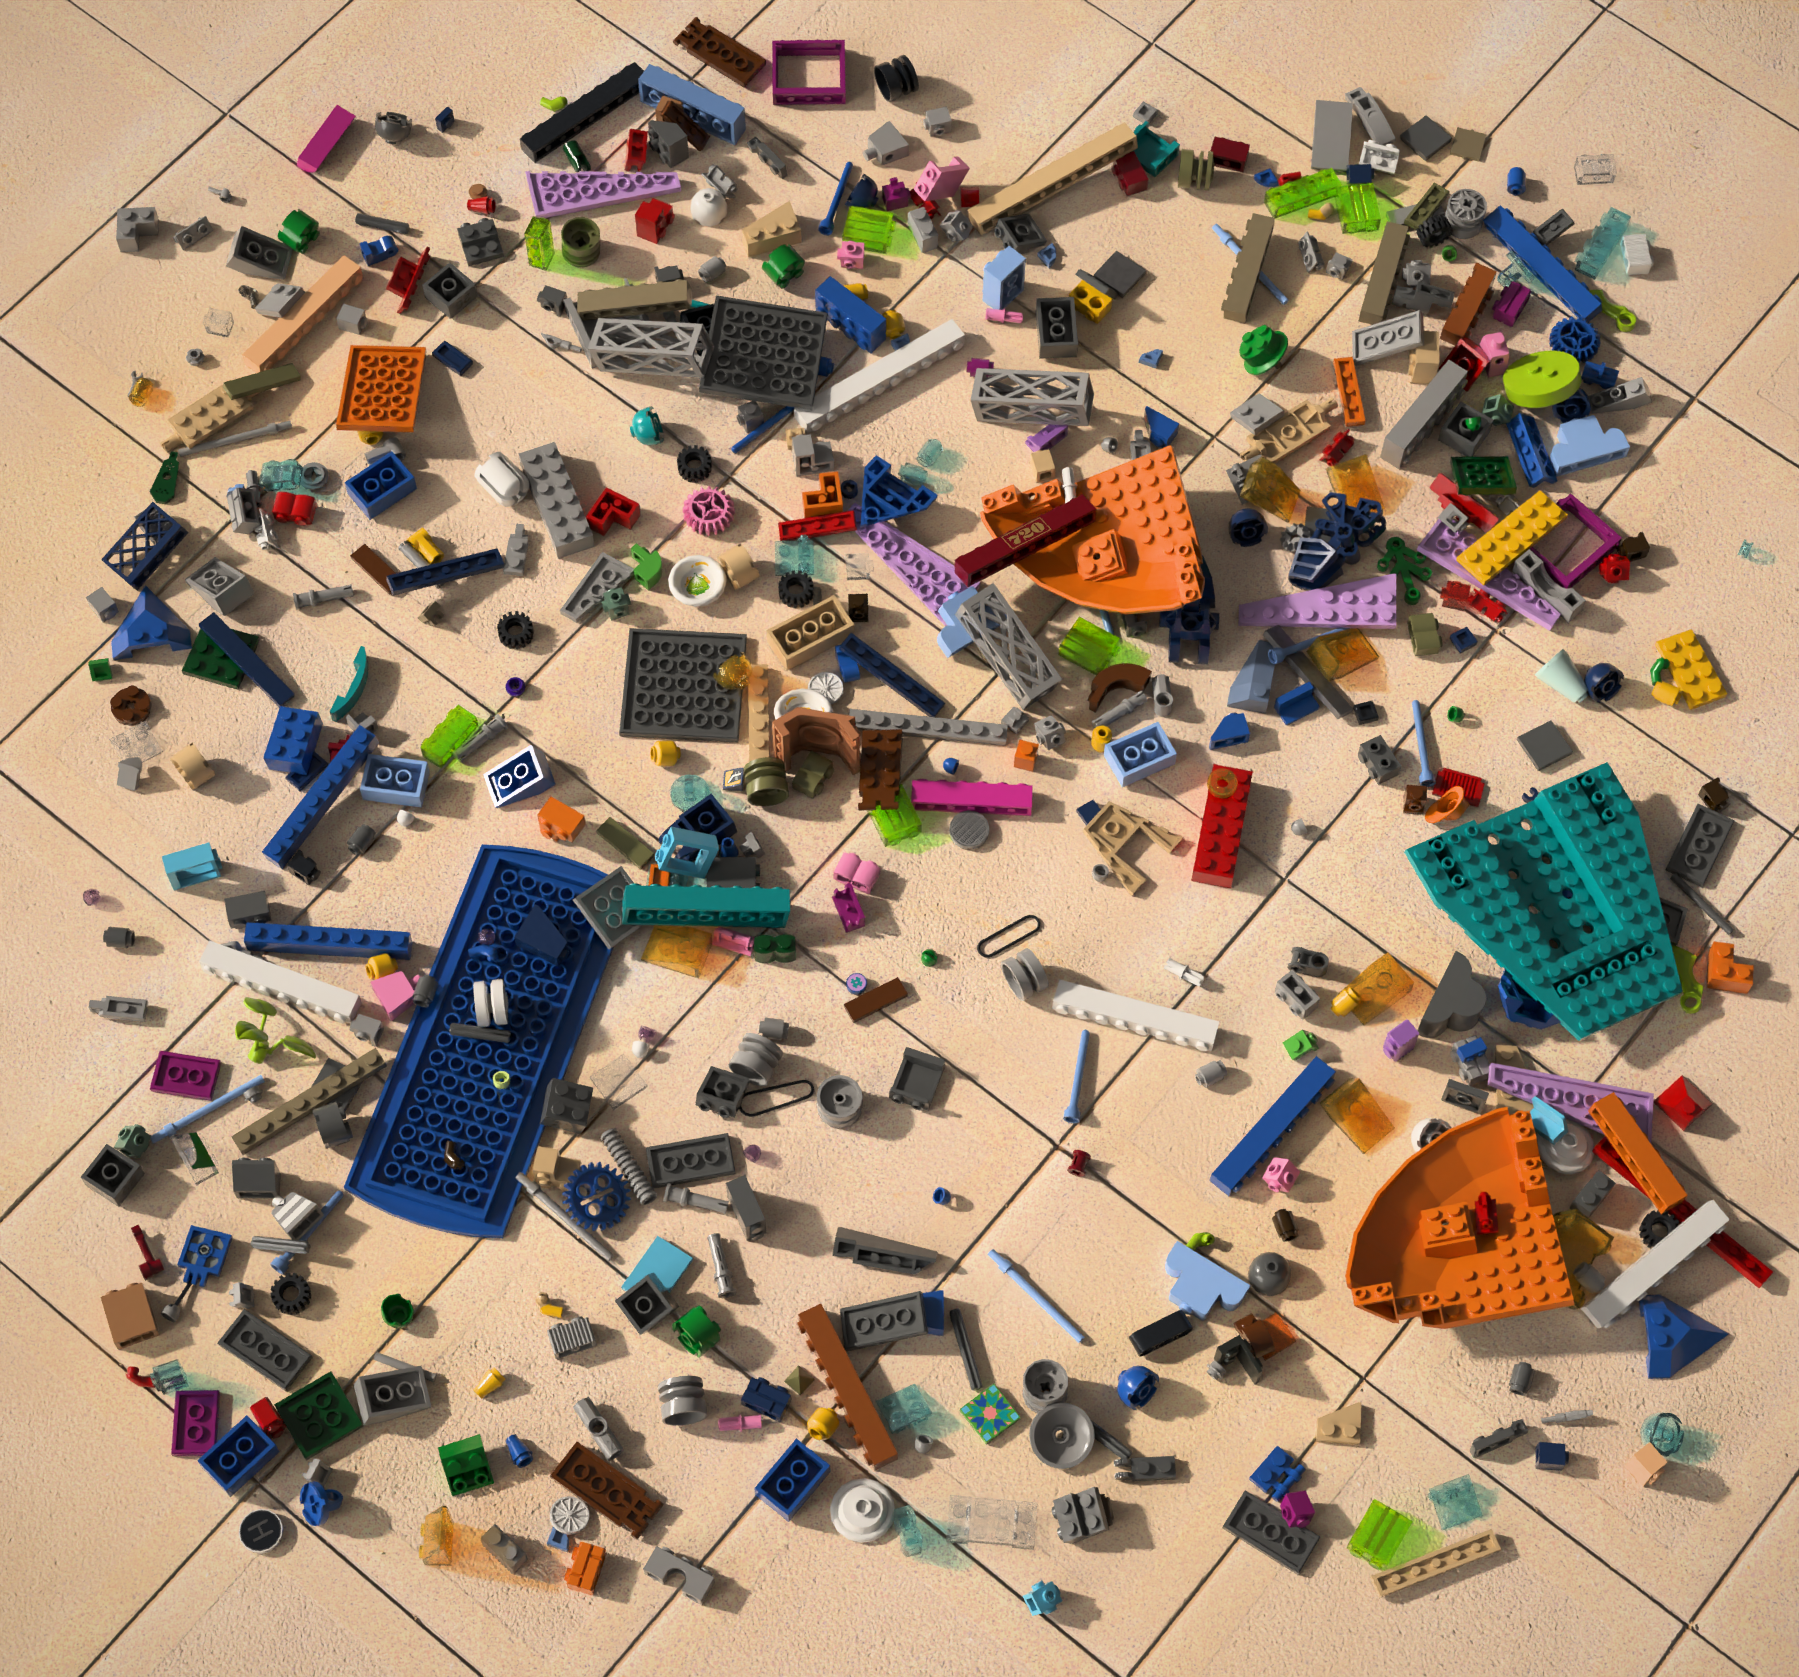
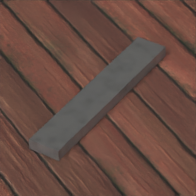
[1263,625,1353,719]

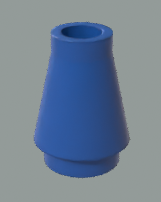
[719,837,739,857]
[505,1434,533,1468]

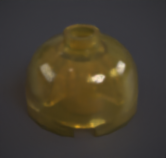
[713,652,753,690]

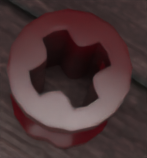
[1067,1150,1091,1177]

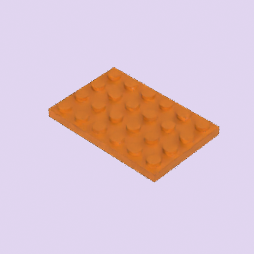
[336,345,427,432]

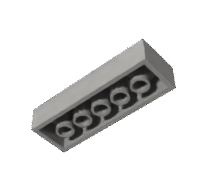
[1380,360,1468,469]
[518,442,594,559]

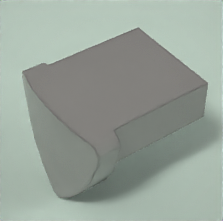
[117,757,142,791]

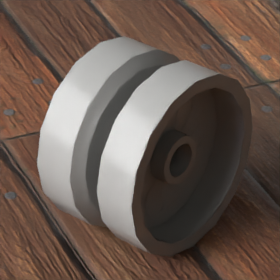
[1001,948,1049,1001]
[817,1075,863,1128]

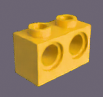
[1069,280,1112,324]

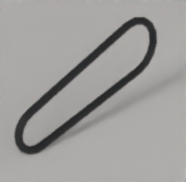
[739,1080,814,1117]

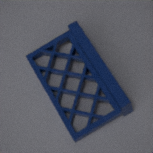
[101,501,189,591]

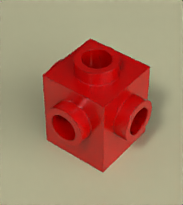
[1599,554,1630,583]

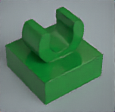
[88,658,112,682]

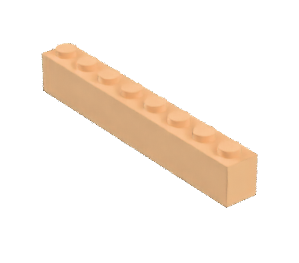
[242,255,363,373]

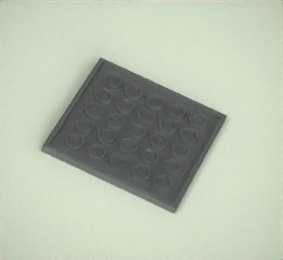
[699,295,828,410]
[619,628,747,742]

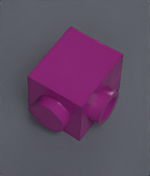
[1280,1490,1315,1528]

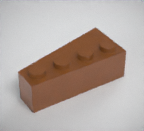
[1440,262,1497,346]

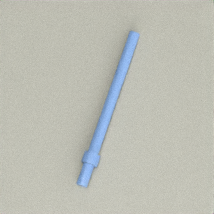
[1212,224,1289,305]
[150,1075,265,1144]
[987,1249,1085,1343]

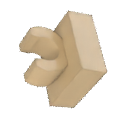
[785,428,805,450]

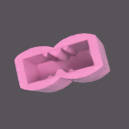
[833,853,881,894]

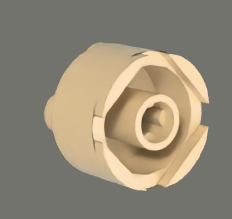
[717,543,760,590]
[170,742,216,790]

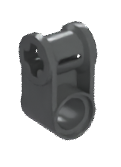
[1288,947,1329,977]

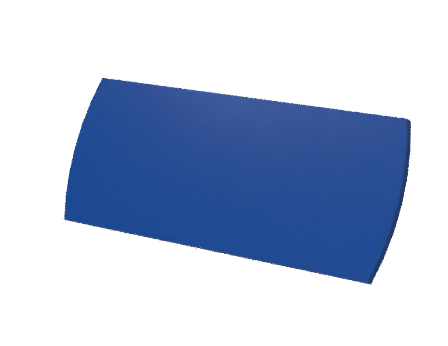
[344,844,614,1239]

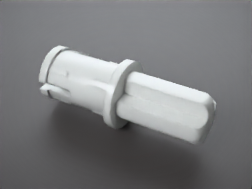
[1062,467,1077,503]
[1164,958,1204,986]

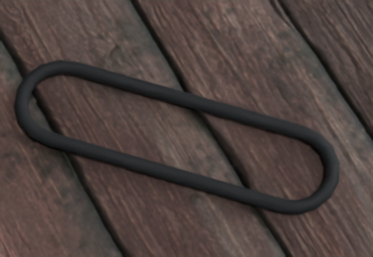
[977,915,1040,958]

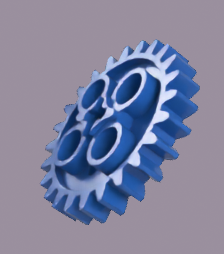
[562,1162,631,1231]

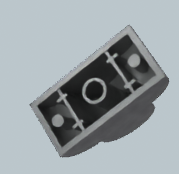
[1417,951,1486,1038]

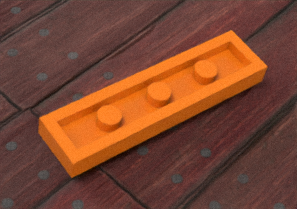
[1333,357,1365,427]

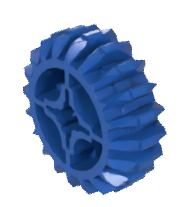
[1549,316,1601,364]

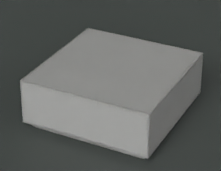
[1133,101,1158,124]

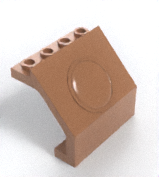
[772,707,861,775]

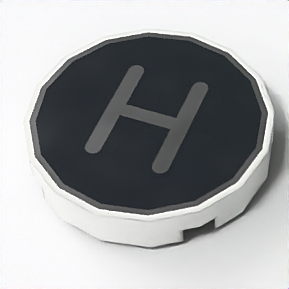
[238,1509,284,1554]

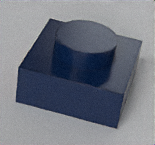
[435,107,455,133]
[1449,626,1478,653]

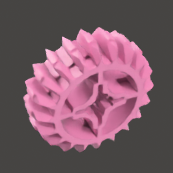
[683,486,735,536]

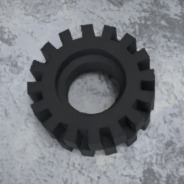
[1416,215,1453,248]
[677,445,712,483]
[778,570,814,608]
[497,611,534,649]
[1639,1210,1679,1248]
[270,1273,311,1315]

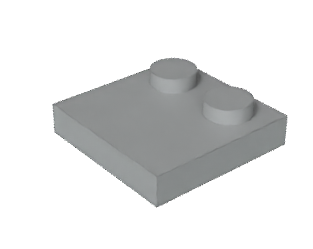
[255,283,305,318]
[1230,393,1284,435]

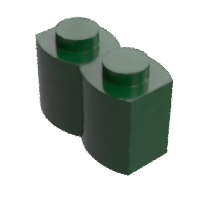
[754,934,796,963]

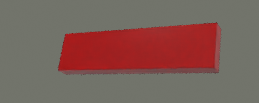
[778,510,857,543]

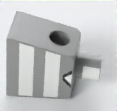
[271,1192,324,1240]

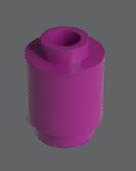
[966,358,994,378]

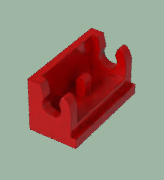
[624,129,648,171]

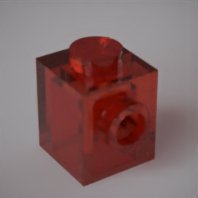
[1440,581,1471,612]

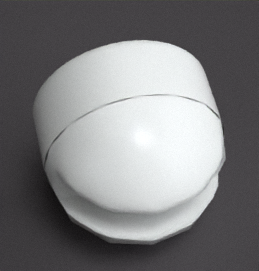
[397,810,415,827]
[632,1041,650,1058]

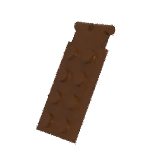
[673,17,766,88]
[858,729,903,811]
[550,1441,664,1540]

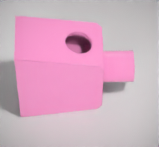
[1479,332,1509,378]
[370,971,420,1021]

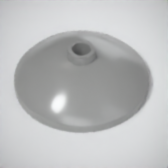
[1029,1402,1094,1469]

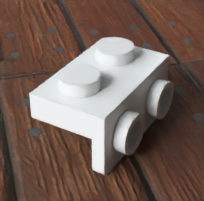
[1359,140,1400,175]

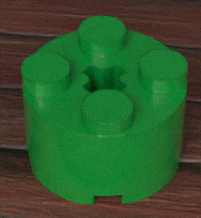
[278,209,320,254]
[762,244,805,289]
[672,1305,721,1358]

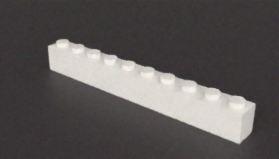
[794,319,965,434]

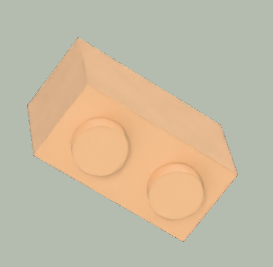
[1625,1442,1668,1487]

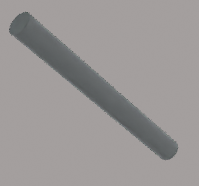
[1670,873,1734,935]

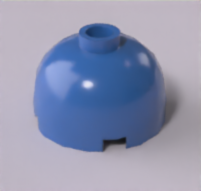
[1117,1365,1159,1410]

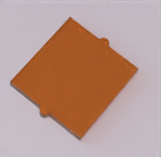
[1262,1312,1296,1361]

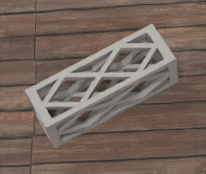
[588,318,714,378]
[970,368,1094,426]
[955,583,1062,710]

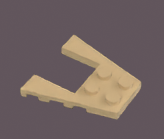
[1083,801,1183,896]

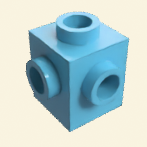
[1022,1580,1062,1616]

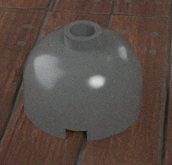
[375,112,412,144]
[1248,1252,1291,1296]

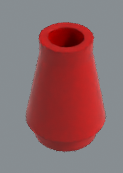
[467,196,496,215]

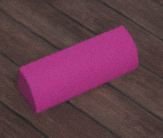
[297,105,356,173]

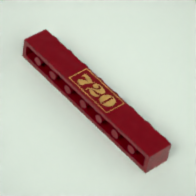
[955,494,1096,587]

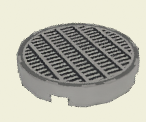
[949,810,989,849]

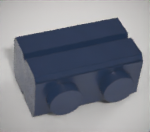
[741,1377,792,1422]

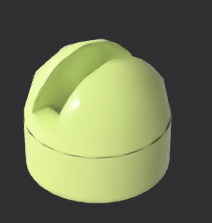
[493,1071,510,1090]

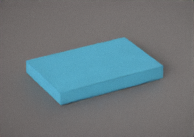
[621,1236,693,1293]

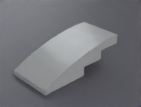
[1311,100,1353,172]

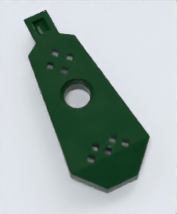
[149,451,179,505]

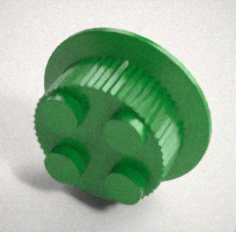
[1239,325,1288,375]

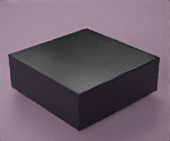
[1353,700,1379,725]

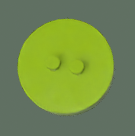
[1503,351,1582,408]

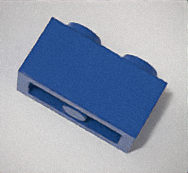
[1456,1037,1487,1063]

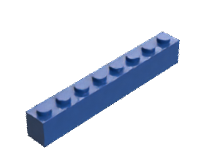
[1484,205,1602,323]
[262,725,379,870]
[244,922,413,960]
[1210,1056,1336,1196]

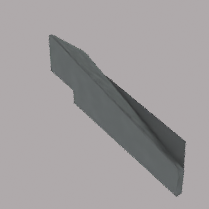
[832,1227,938,1275]

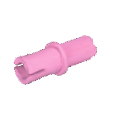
[985,308,1023,324]
[718,1414,762,1432]

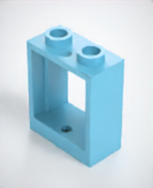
[655,827,719,879]
[162,842,223,890]

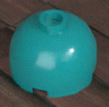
[630,406,664,446]

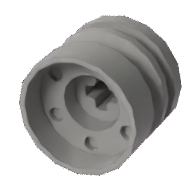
[1445,189,1487,239]
[728,1033,783,1086]
[1023,1359,1068,1413]
[658,1375,707,1426]

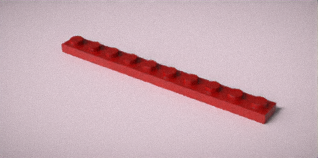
[1592,1136,1773,1288]

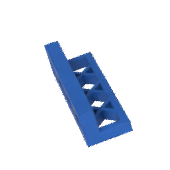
[1506,413,1558,488]

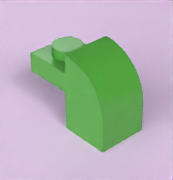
[631,543,662,591]

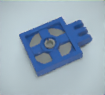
[177,1225,233,1287]

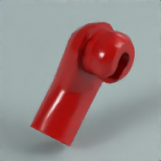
[1278,171,1302,188]
[126,1366,157,1388]

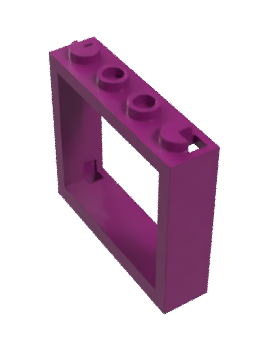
[772,39,846,105]
[1526,493,1622,589]

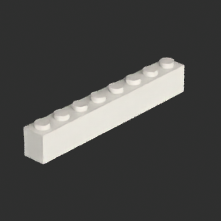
[199,940,362,1024]
[1052,979,1219,1051]
[1581,1200,1730,1328]

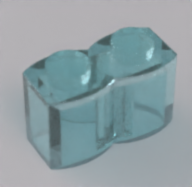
[259,459,303,491]
[150,1359,189,1395]
[893,1505,923,1558]

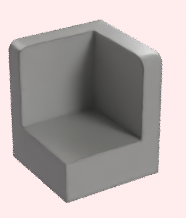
[346,712,378,733]

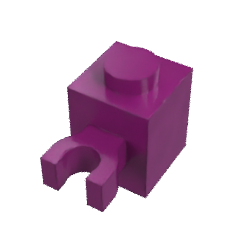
[882,177,911,211]

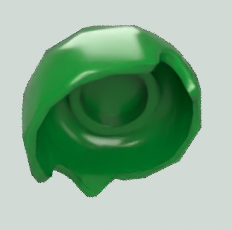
[381,1294,414,1329]

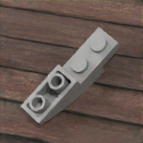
[1345,87,1396,146]

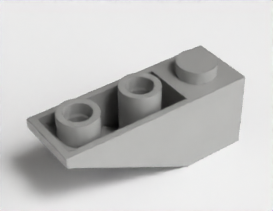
[1588,377,1652,413]

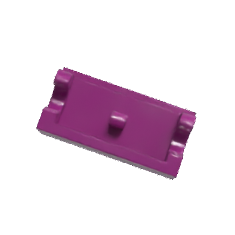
[832,883,865,933]

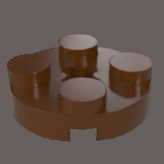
[110,685,151,725]

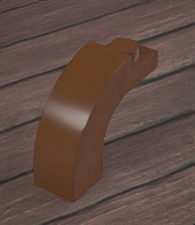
[1088,663,1152,713]

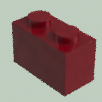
[1210,136,1250,173]
[1111,151,1149,196]

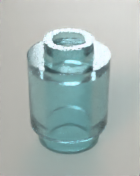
[916,439,943,468]
[898,462,928,486]

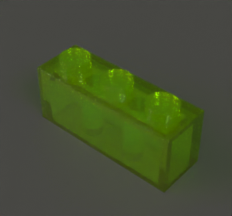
[524,216,555,271]
[420,705,479,769]

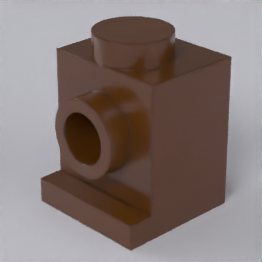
[1403,785,1427,815]

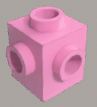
[837,241,865,269]
[1262,1157,1300,1192]

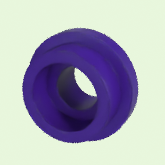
[505,677,525,696]

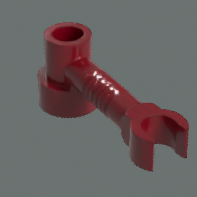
[131,1224,164,1281]

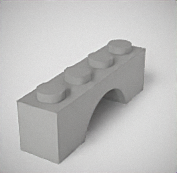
[1512,549,1586,623]

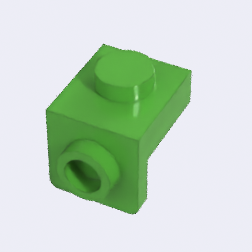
[1282,1029,1319,1061]

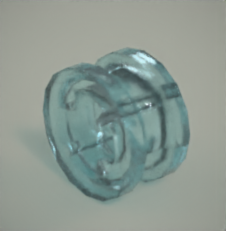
[1738,539,1754,558]

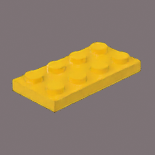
[1655,629,1727,710]

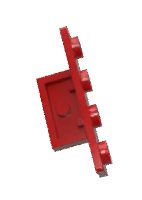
[386,246,431,314]
[1430,473,1499,533]

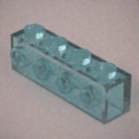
[1575,207,1631,280]

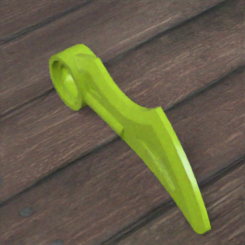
[1589,290,1636,332]
[1671,945,1703,1014]

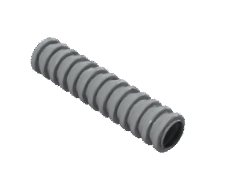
[600,1128,657,1205]

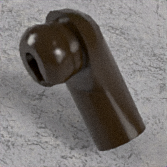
[444,1141,465,1170]

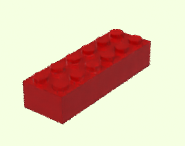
[1191,764,1253,889]

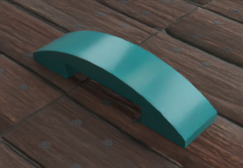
[330,646,369,722]

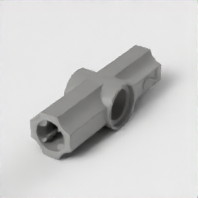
[573,1397,624,1461]

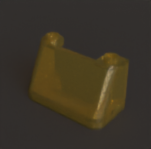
[1553,1209,1614,1310]

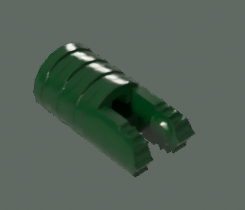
[563,140,591,172]

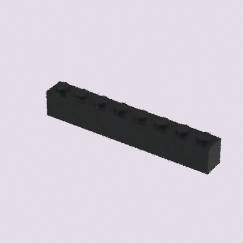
[520,62,644,163]

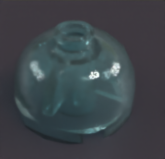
[1640,1412,1684,1457]

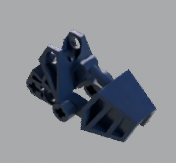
[1288,492,1386,591]
[1159,555,1219,664]

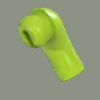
[540,97,568,112]
[1186,1232,1215,1251]

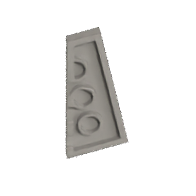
[560,552,634,623]

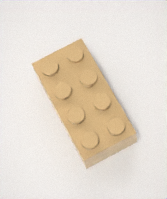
[766,595,854,671]

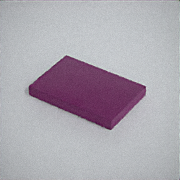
[150,1051,222,1101]
[171,1390,220,1456]

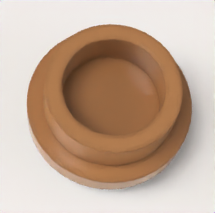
[469,184,487,199]

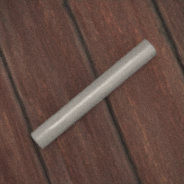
[374,1352,437,1382]

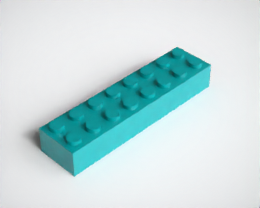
[622,883,790,928]

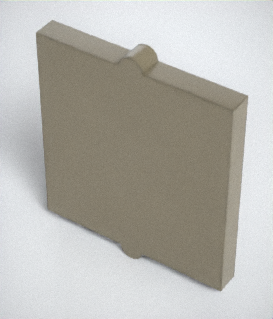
[1450,127,1487,162]

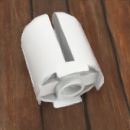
[474,452,530,507]

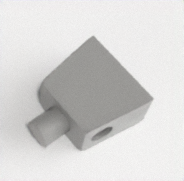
[863,121,909,165]

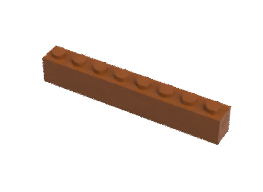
[796,1303,898,1471]

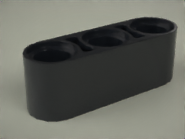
[1128,1310,1193,1357]

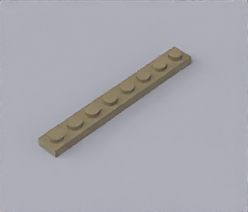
[231,1047,387,1155]

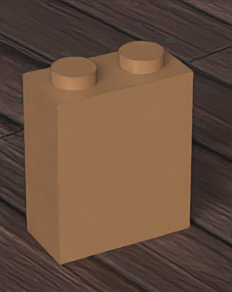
[100,1283,160,1350]

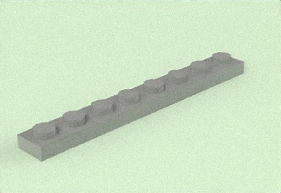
[849,709,1008,746]

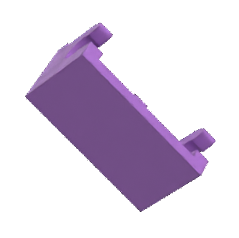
[1025,425,1068,452]

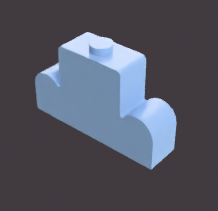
[1549,415,1630,477]
[937,586,1007,658]
[1165,1241,1250,1321]

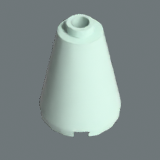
[1535,649,1588,703]

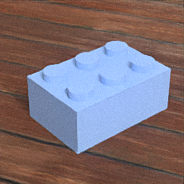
[982,246,1026,310]
[1104,722,1177,788]
[360,754,430,808]

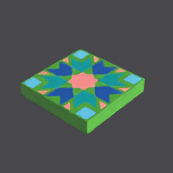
[960,1384,1020,1444]

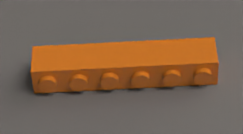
[1588,1092,1688,1214]

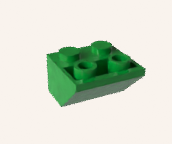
[438,1434,494,1496]

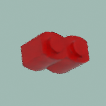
[272,492,317,526]
[250,1397,286,1439]

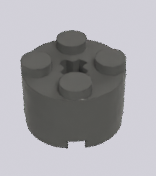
[312,1102,353,1149]

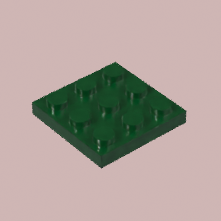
[1450,456,1517,496]
[182,628,260,690]
[274,1371,364,1461]

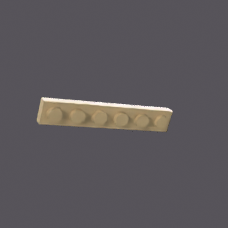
[748,664,769,762]
[1370,1529,1501,1598]

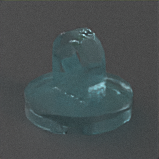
[1497,251,1534,287]
[670,774,710,812]

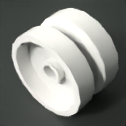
[473,979,509,1027]

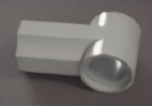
[364,438,406,466]
[1152,674,1173,717]

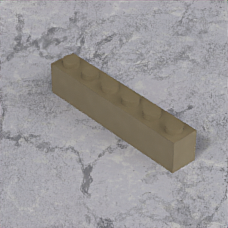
[1221,213,1275,323]
[1358,221,1410,325]
[577,279,692,321]

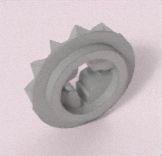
[298,462,329,491]
[1280,523,1310,552]

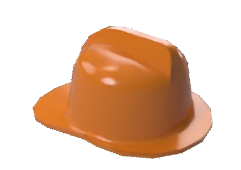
[1425,786,1469,823]

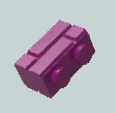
[1492,281,1532,327]

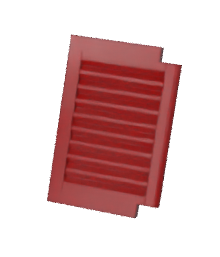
[1432,767,1485,807]

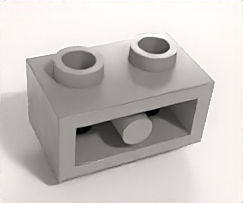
[1275,970,1320,1020]

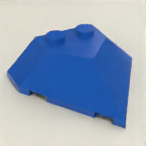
[860,455,938,528]
[111,585,192,660]
[1498,968,1561,1030]
[1639,1294,1729,1379]

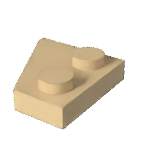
[1316,1402,1361,1445]

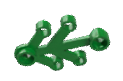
[1377,537,1432,605]

